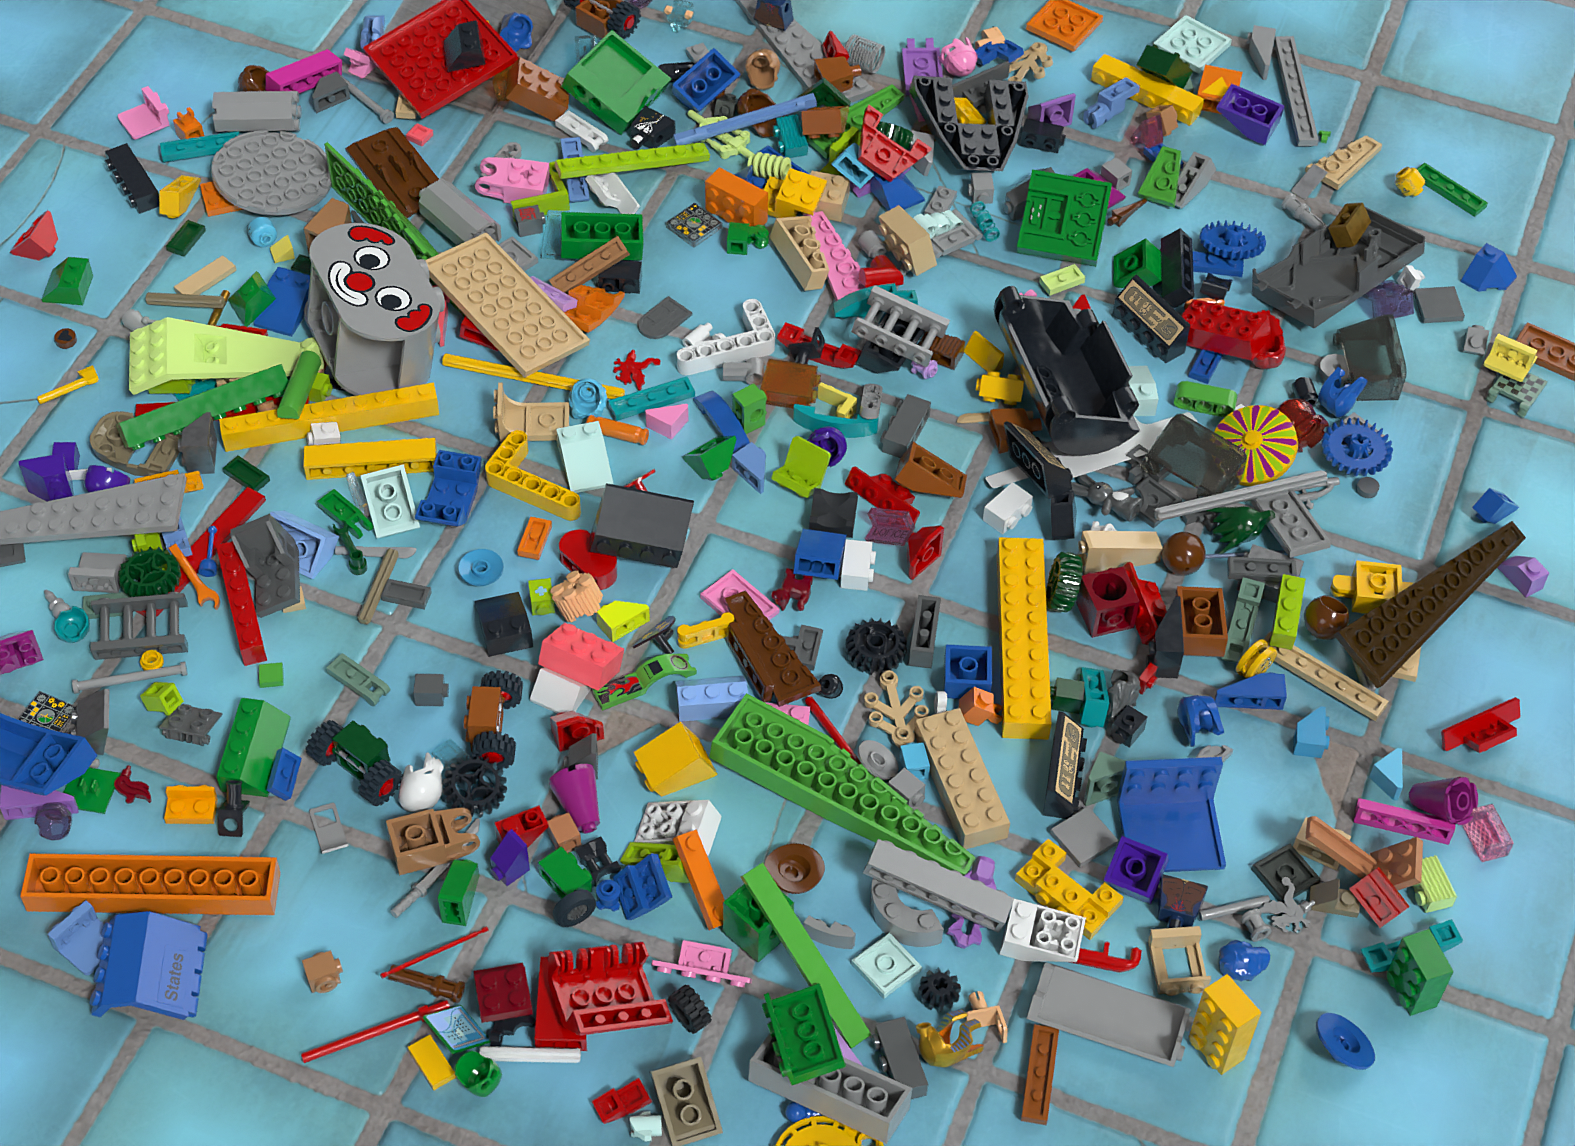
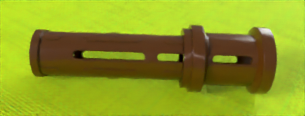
[388,964,465,1004]

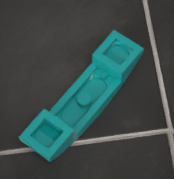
[793,404,879,438]
[1360,919,1463,972]

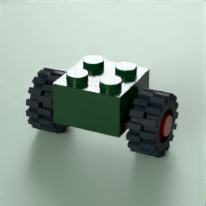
[305,720,403,806]

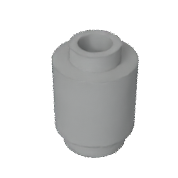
[858,230,886,259]

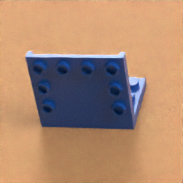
[1117,757,1226,872]

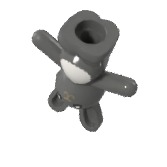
[1070,474,1143,521]

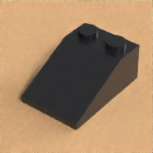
[475,592,533,657]
[1146,596,1184,679]

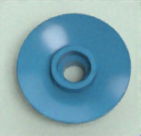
[459,549,504,586]

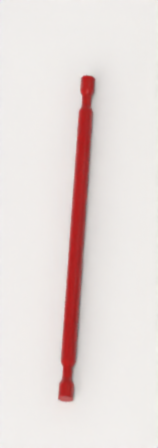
[380,926,488,978]

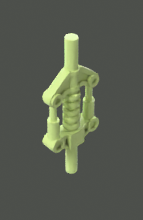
[687,109,755,159]

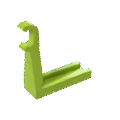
[511,161,570,222]

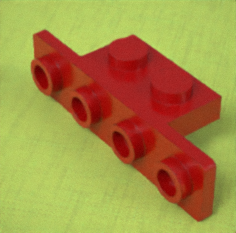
[845,466,920,530]
[1124,562,1167,645]
[1441,697,1521,753]

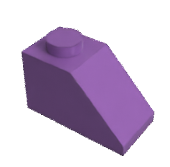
[1497,556,1549,598]

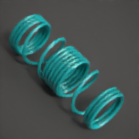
[970,201,1000,242]

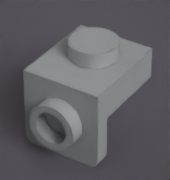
[1463,325,1489,356]

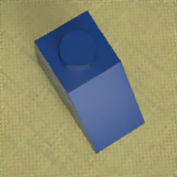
[1472,488,1519,524]

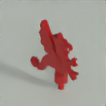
[613,350,661,391]

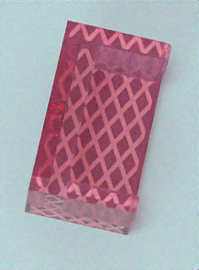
[1462,804,1514,862]

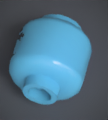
[248,217,277,247]

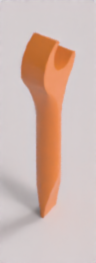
[168,544,220,610]

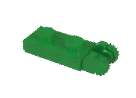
[317,489,373,539]

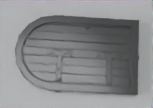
[638,296,692,339]

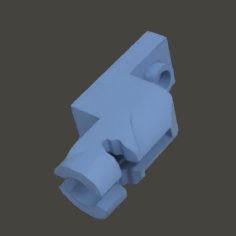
[360,15,385,51]
[1083,77,1140,129]

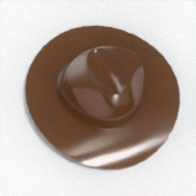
[764,843,825,894]

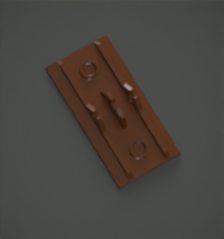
[345,127,439,218]

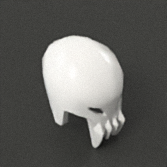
[398,752,444,813]

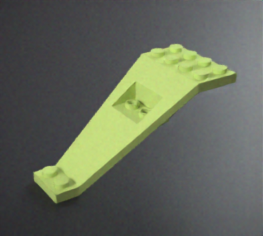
[129,317,324,395]

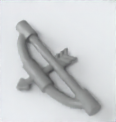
[1294,477,1340,509]

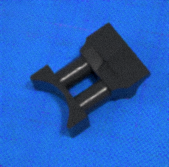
[1199,273,1233,300]
[574,836,621,887]

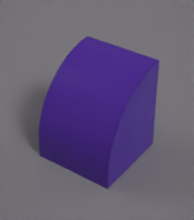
[52,442,80,470]

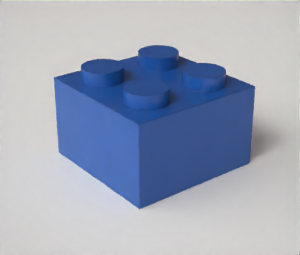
[943,644,992,699]

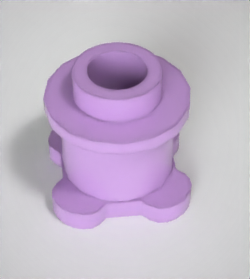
[911,360,938,379]

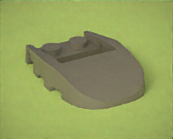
[90,411,182,476]

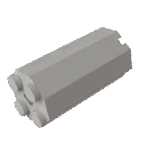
[212,91,302,132]
[419,178,502,246]

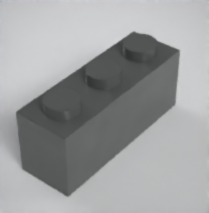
[880,394,931,458]
[909,595,941,669]
[871,1017,928,1099]

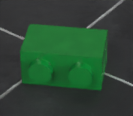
[538,846,593,899]

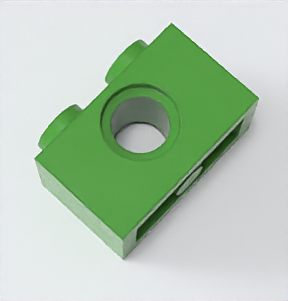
[732,383,767,434]

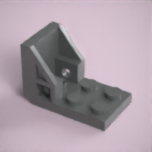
[230,514,300,618]

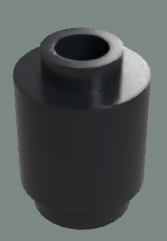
[1292,377,1318,409]

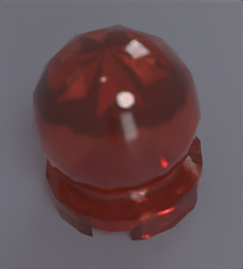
[1277,398,1329,453]

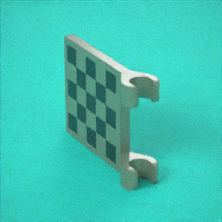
[1486,372,1548,418]

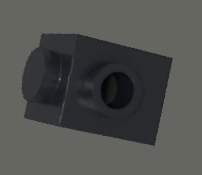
[1110,705,1148,748]

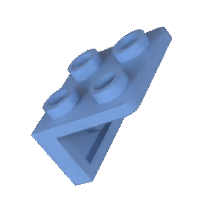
[48,901,104,975]

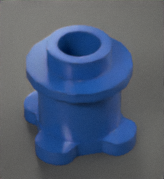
[596,880,621,912]

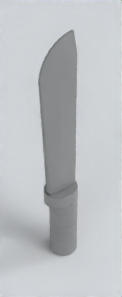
[335,546,416,558]

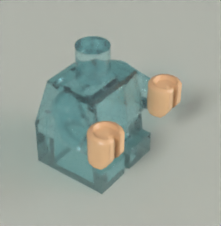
[664,0,694,32]

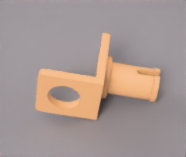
[966,991,1007,1043]

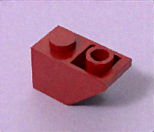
[494,806,549,848]

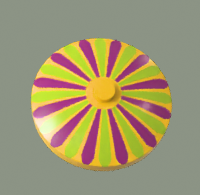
[1210,405,1298,486]

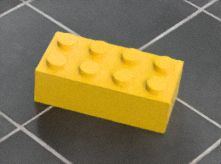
[1189,974,1262,1075]

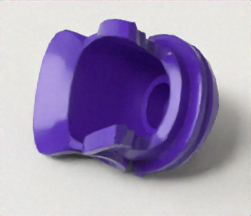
[807,426,847,467]

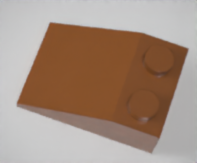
[801,106,849,138]
[894,442,967,498]

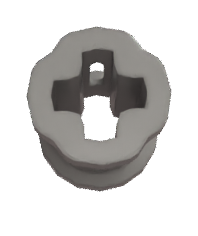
[1240,909,1272,942]

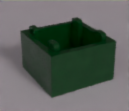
[1136,44,1193,89]

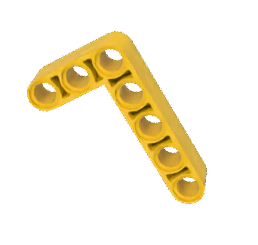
[485,430,581,521]

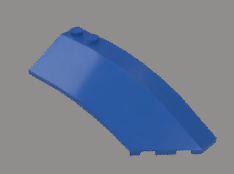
[0,713,98,796]

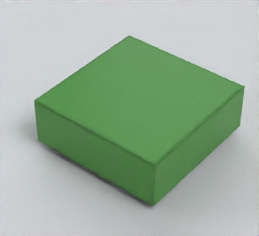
[259,662,284,688]

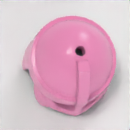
[938,37,977,77]

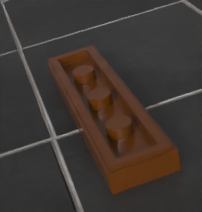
[726,621,774,702]

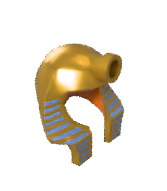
[916,1009,984,1067]

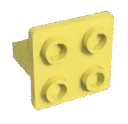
[1483,334,1538,382]

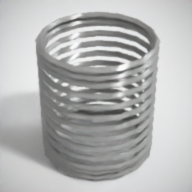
[844,34,885,74]

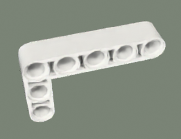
[677,299,775,375]

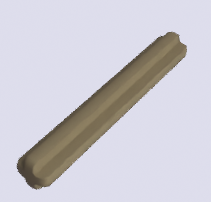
[145,292,226,309]
[358,548,399,625]

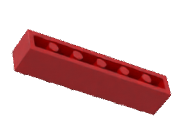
[216,541,267,666]

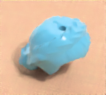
[568,378,607,419]

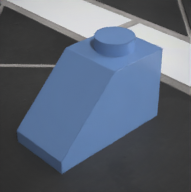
[732,442,766,494]

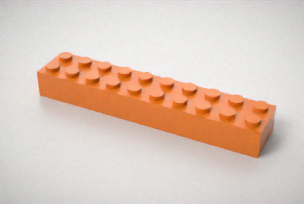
[20,854,281,915]

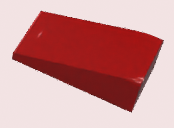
[822,31,849,60]

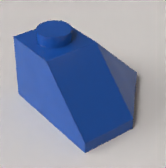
[1461,243,1517,291]

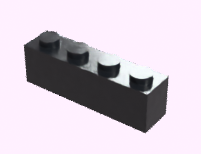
[104,143,160,214]
[1160,228,1195,308]

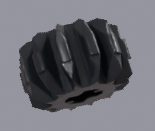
[918,967,961,1012]

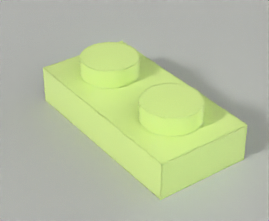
[1039,264,1085,296]

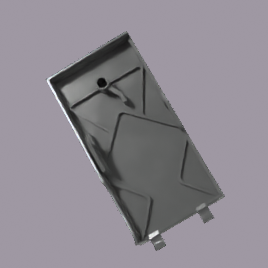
[1252,207,1425,328]

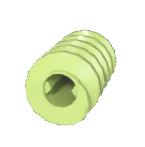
[747,152,791,180]

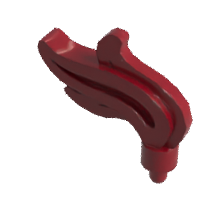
[114,765,152,804]

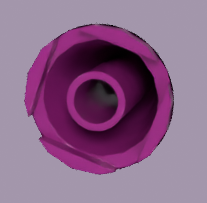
[549,764,600,834]
[1409,777,1478,825]

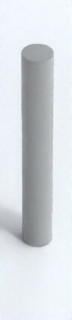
[1198,895,1271,921]

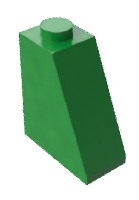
[438,860,480,926]

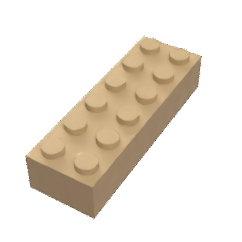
[914,708,1010,849]

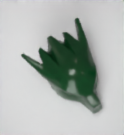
[1206,506,1276,555]

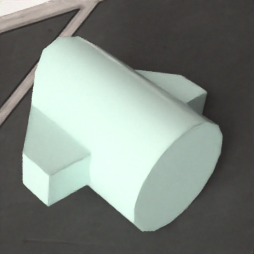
[630,1111,662,1141]

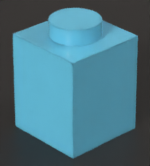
[899,742,930,780]

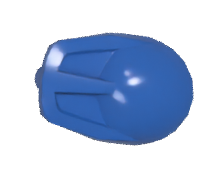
[1318,367,1368,418]
[1177,695,1224,747]

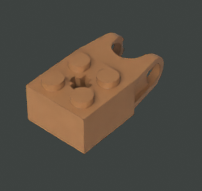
[386,808,480,875]

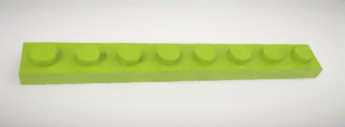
[555,142,710,179]

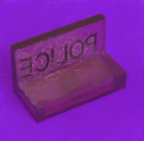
[865,508,915,546]

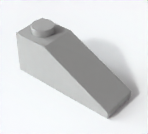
[1246,25,1276,80]
[1175,152,1216,209]

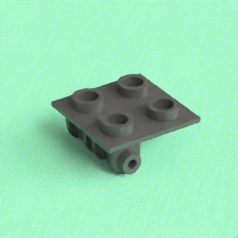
[159,704,223,746]

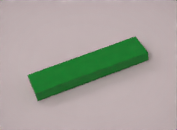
[1417,162,1488,217]

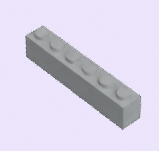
[863,839,1014,933]

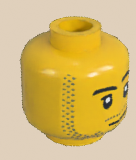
[1395,167,1425,197]

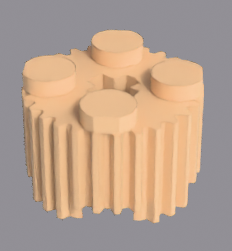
[550,571,603,623]

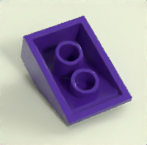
[1216,84,1285,145]

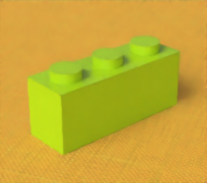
[1269,574,1306,650]

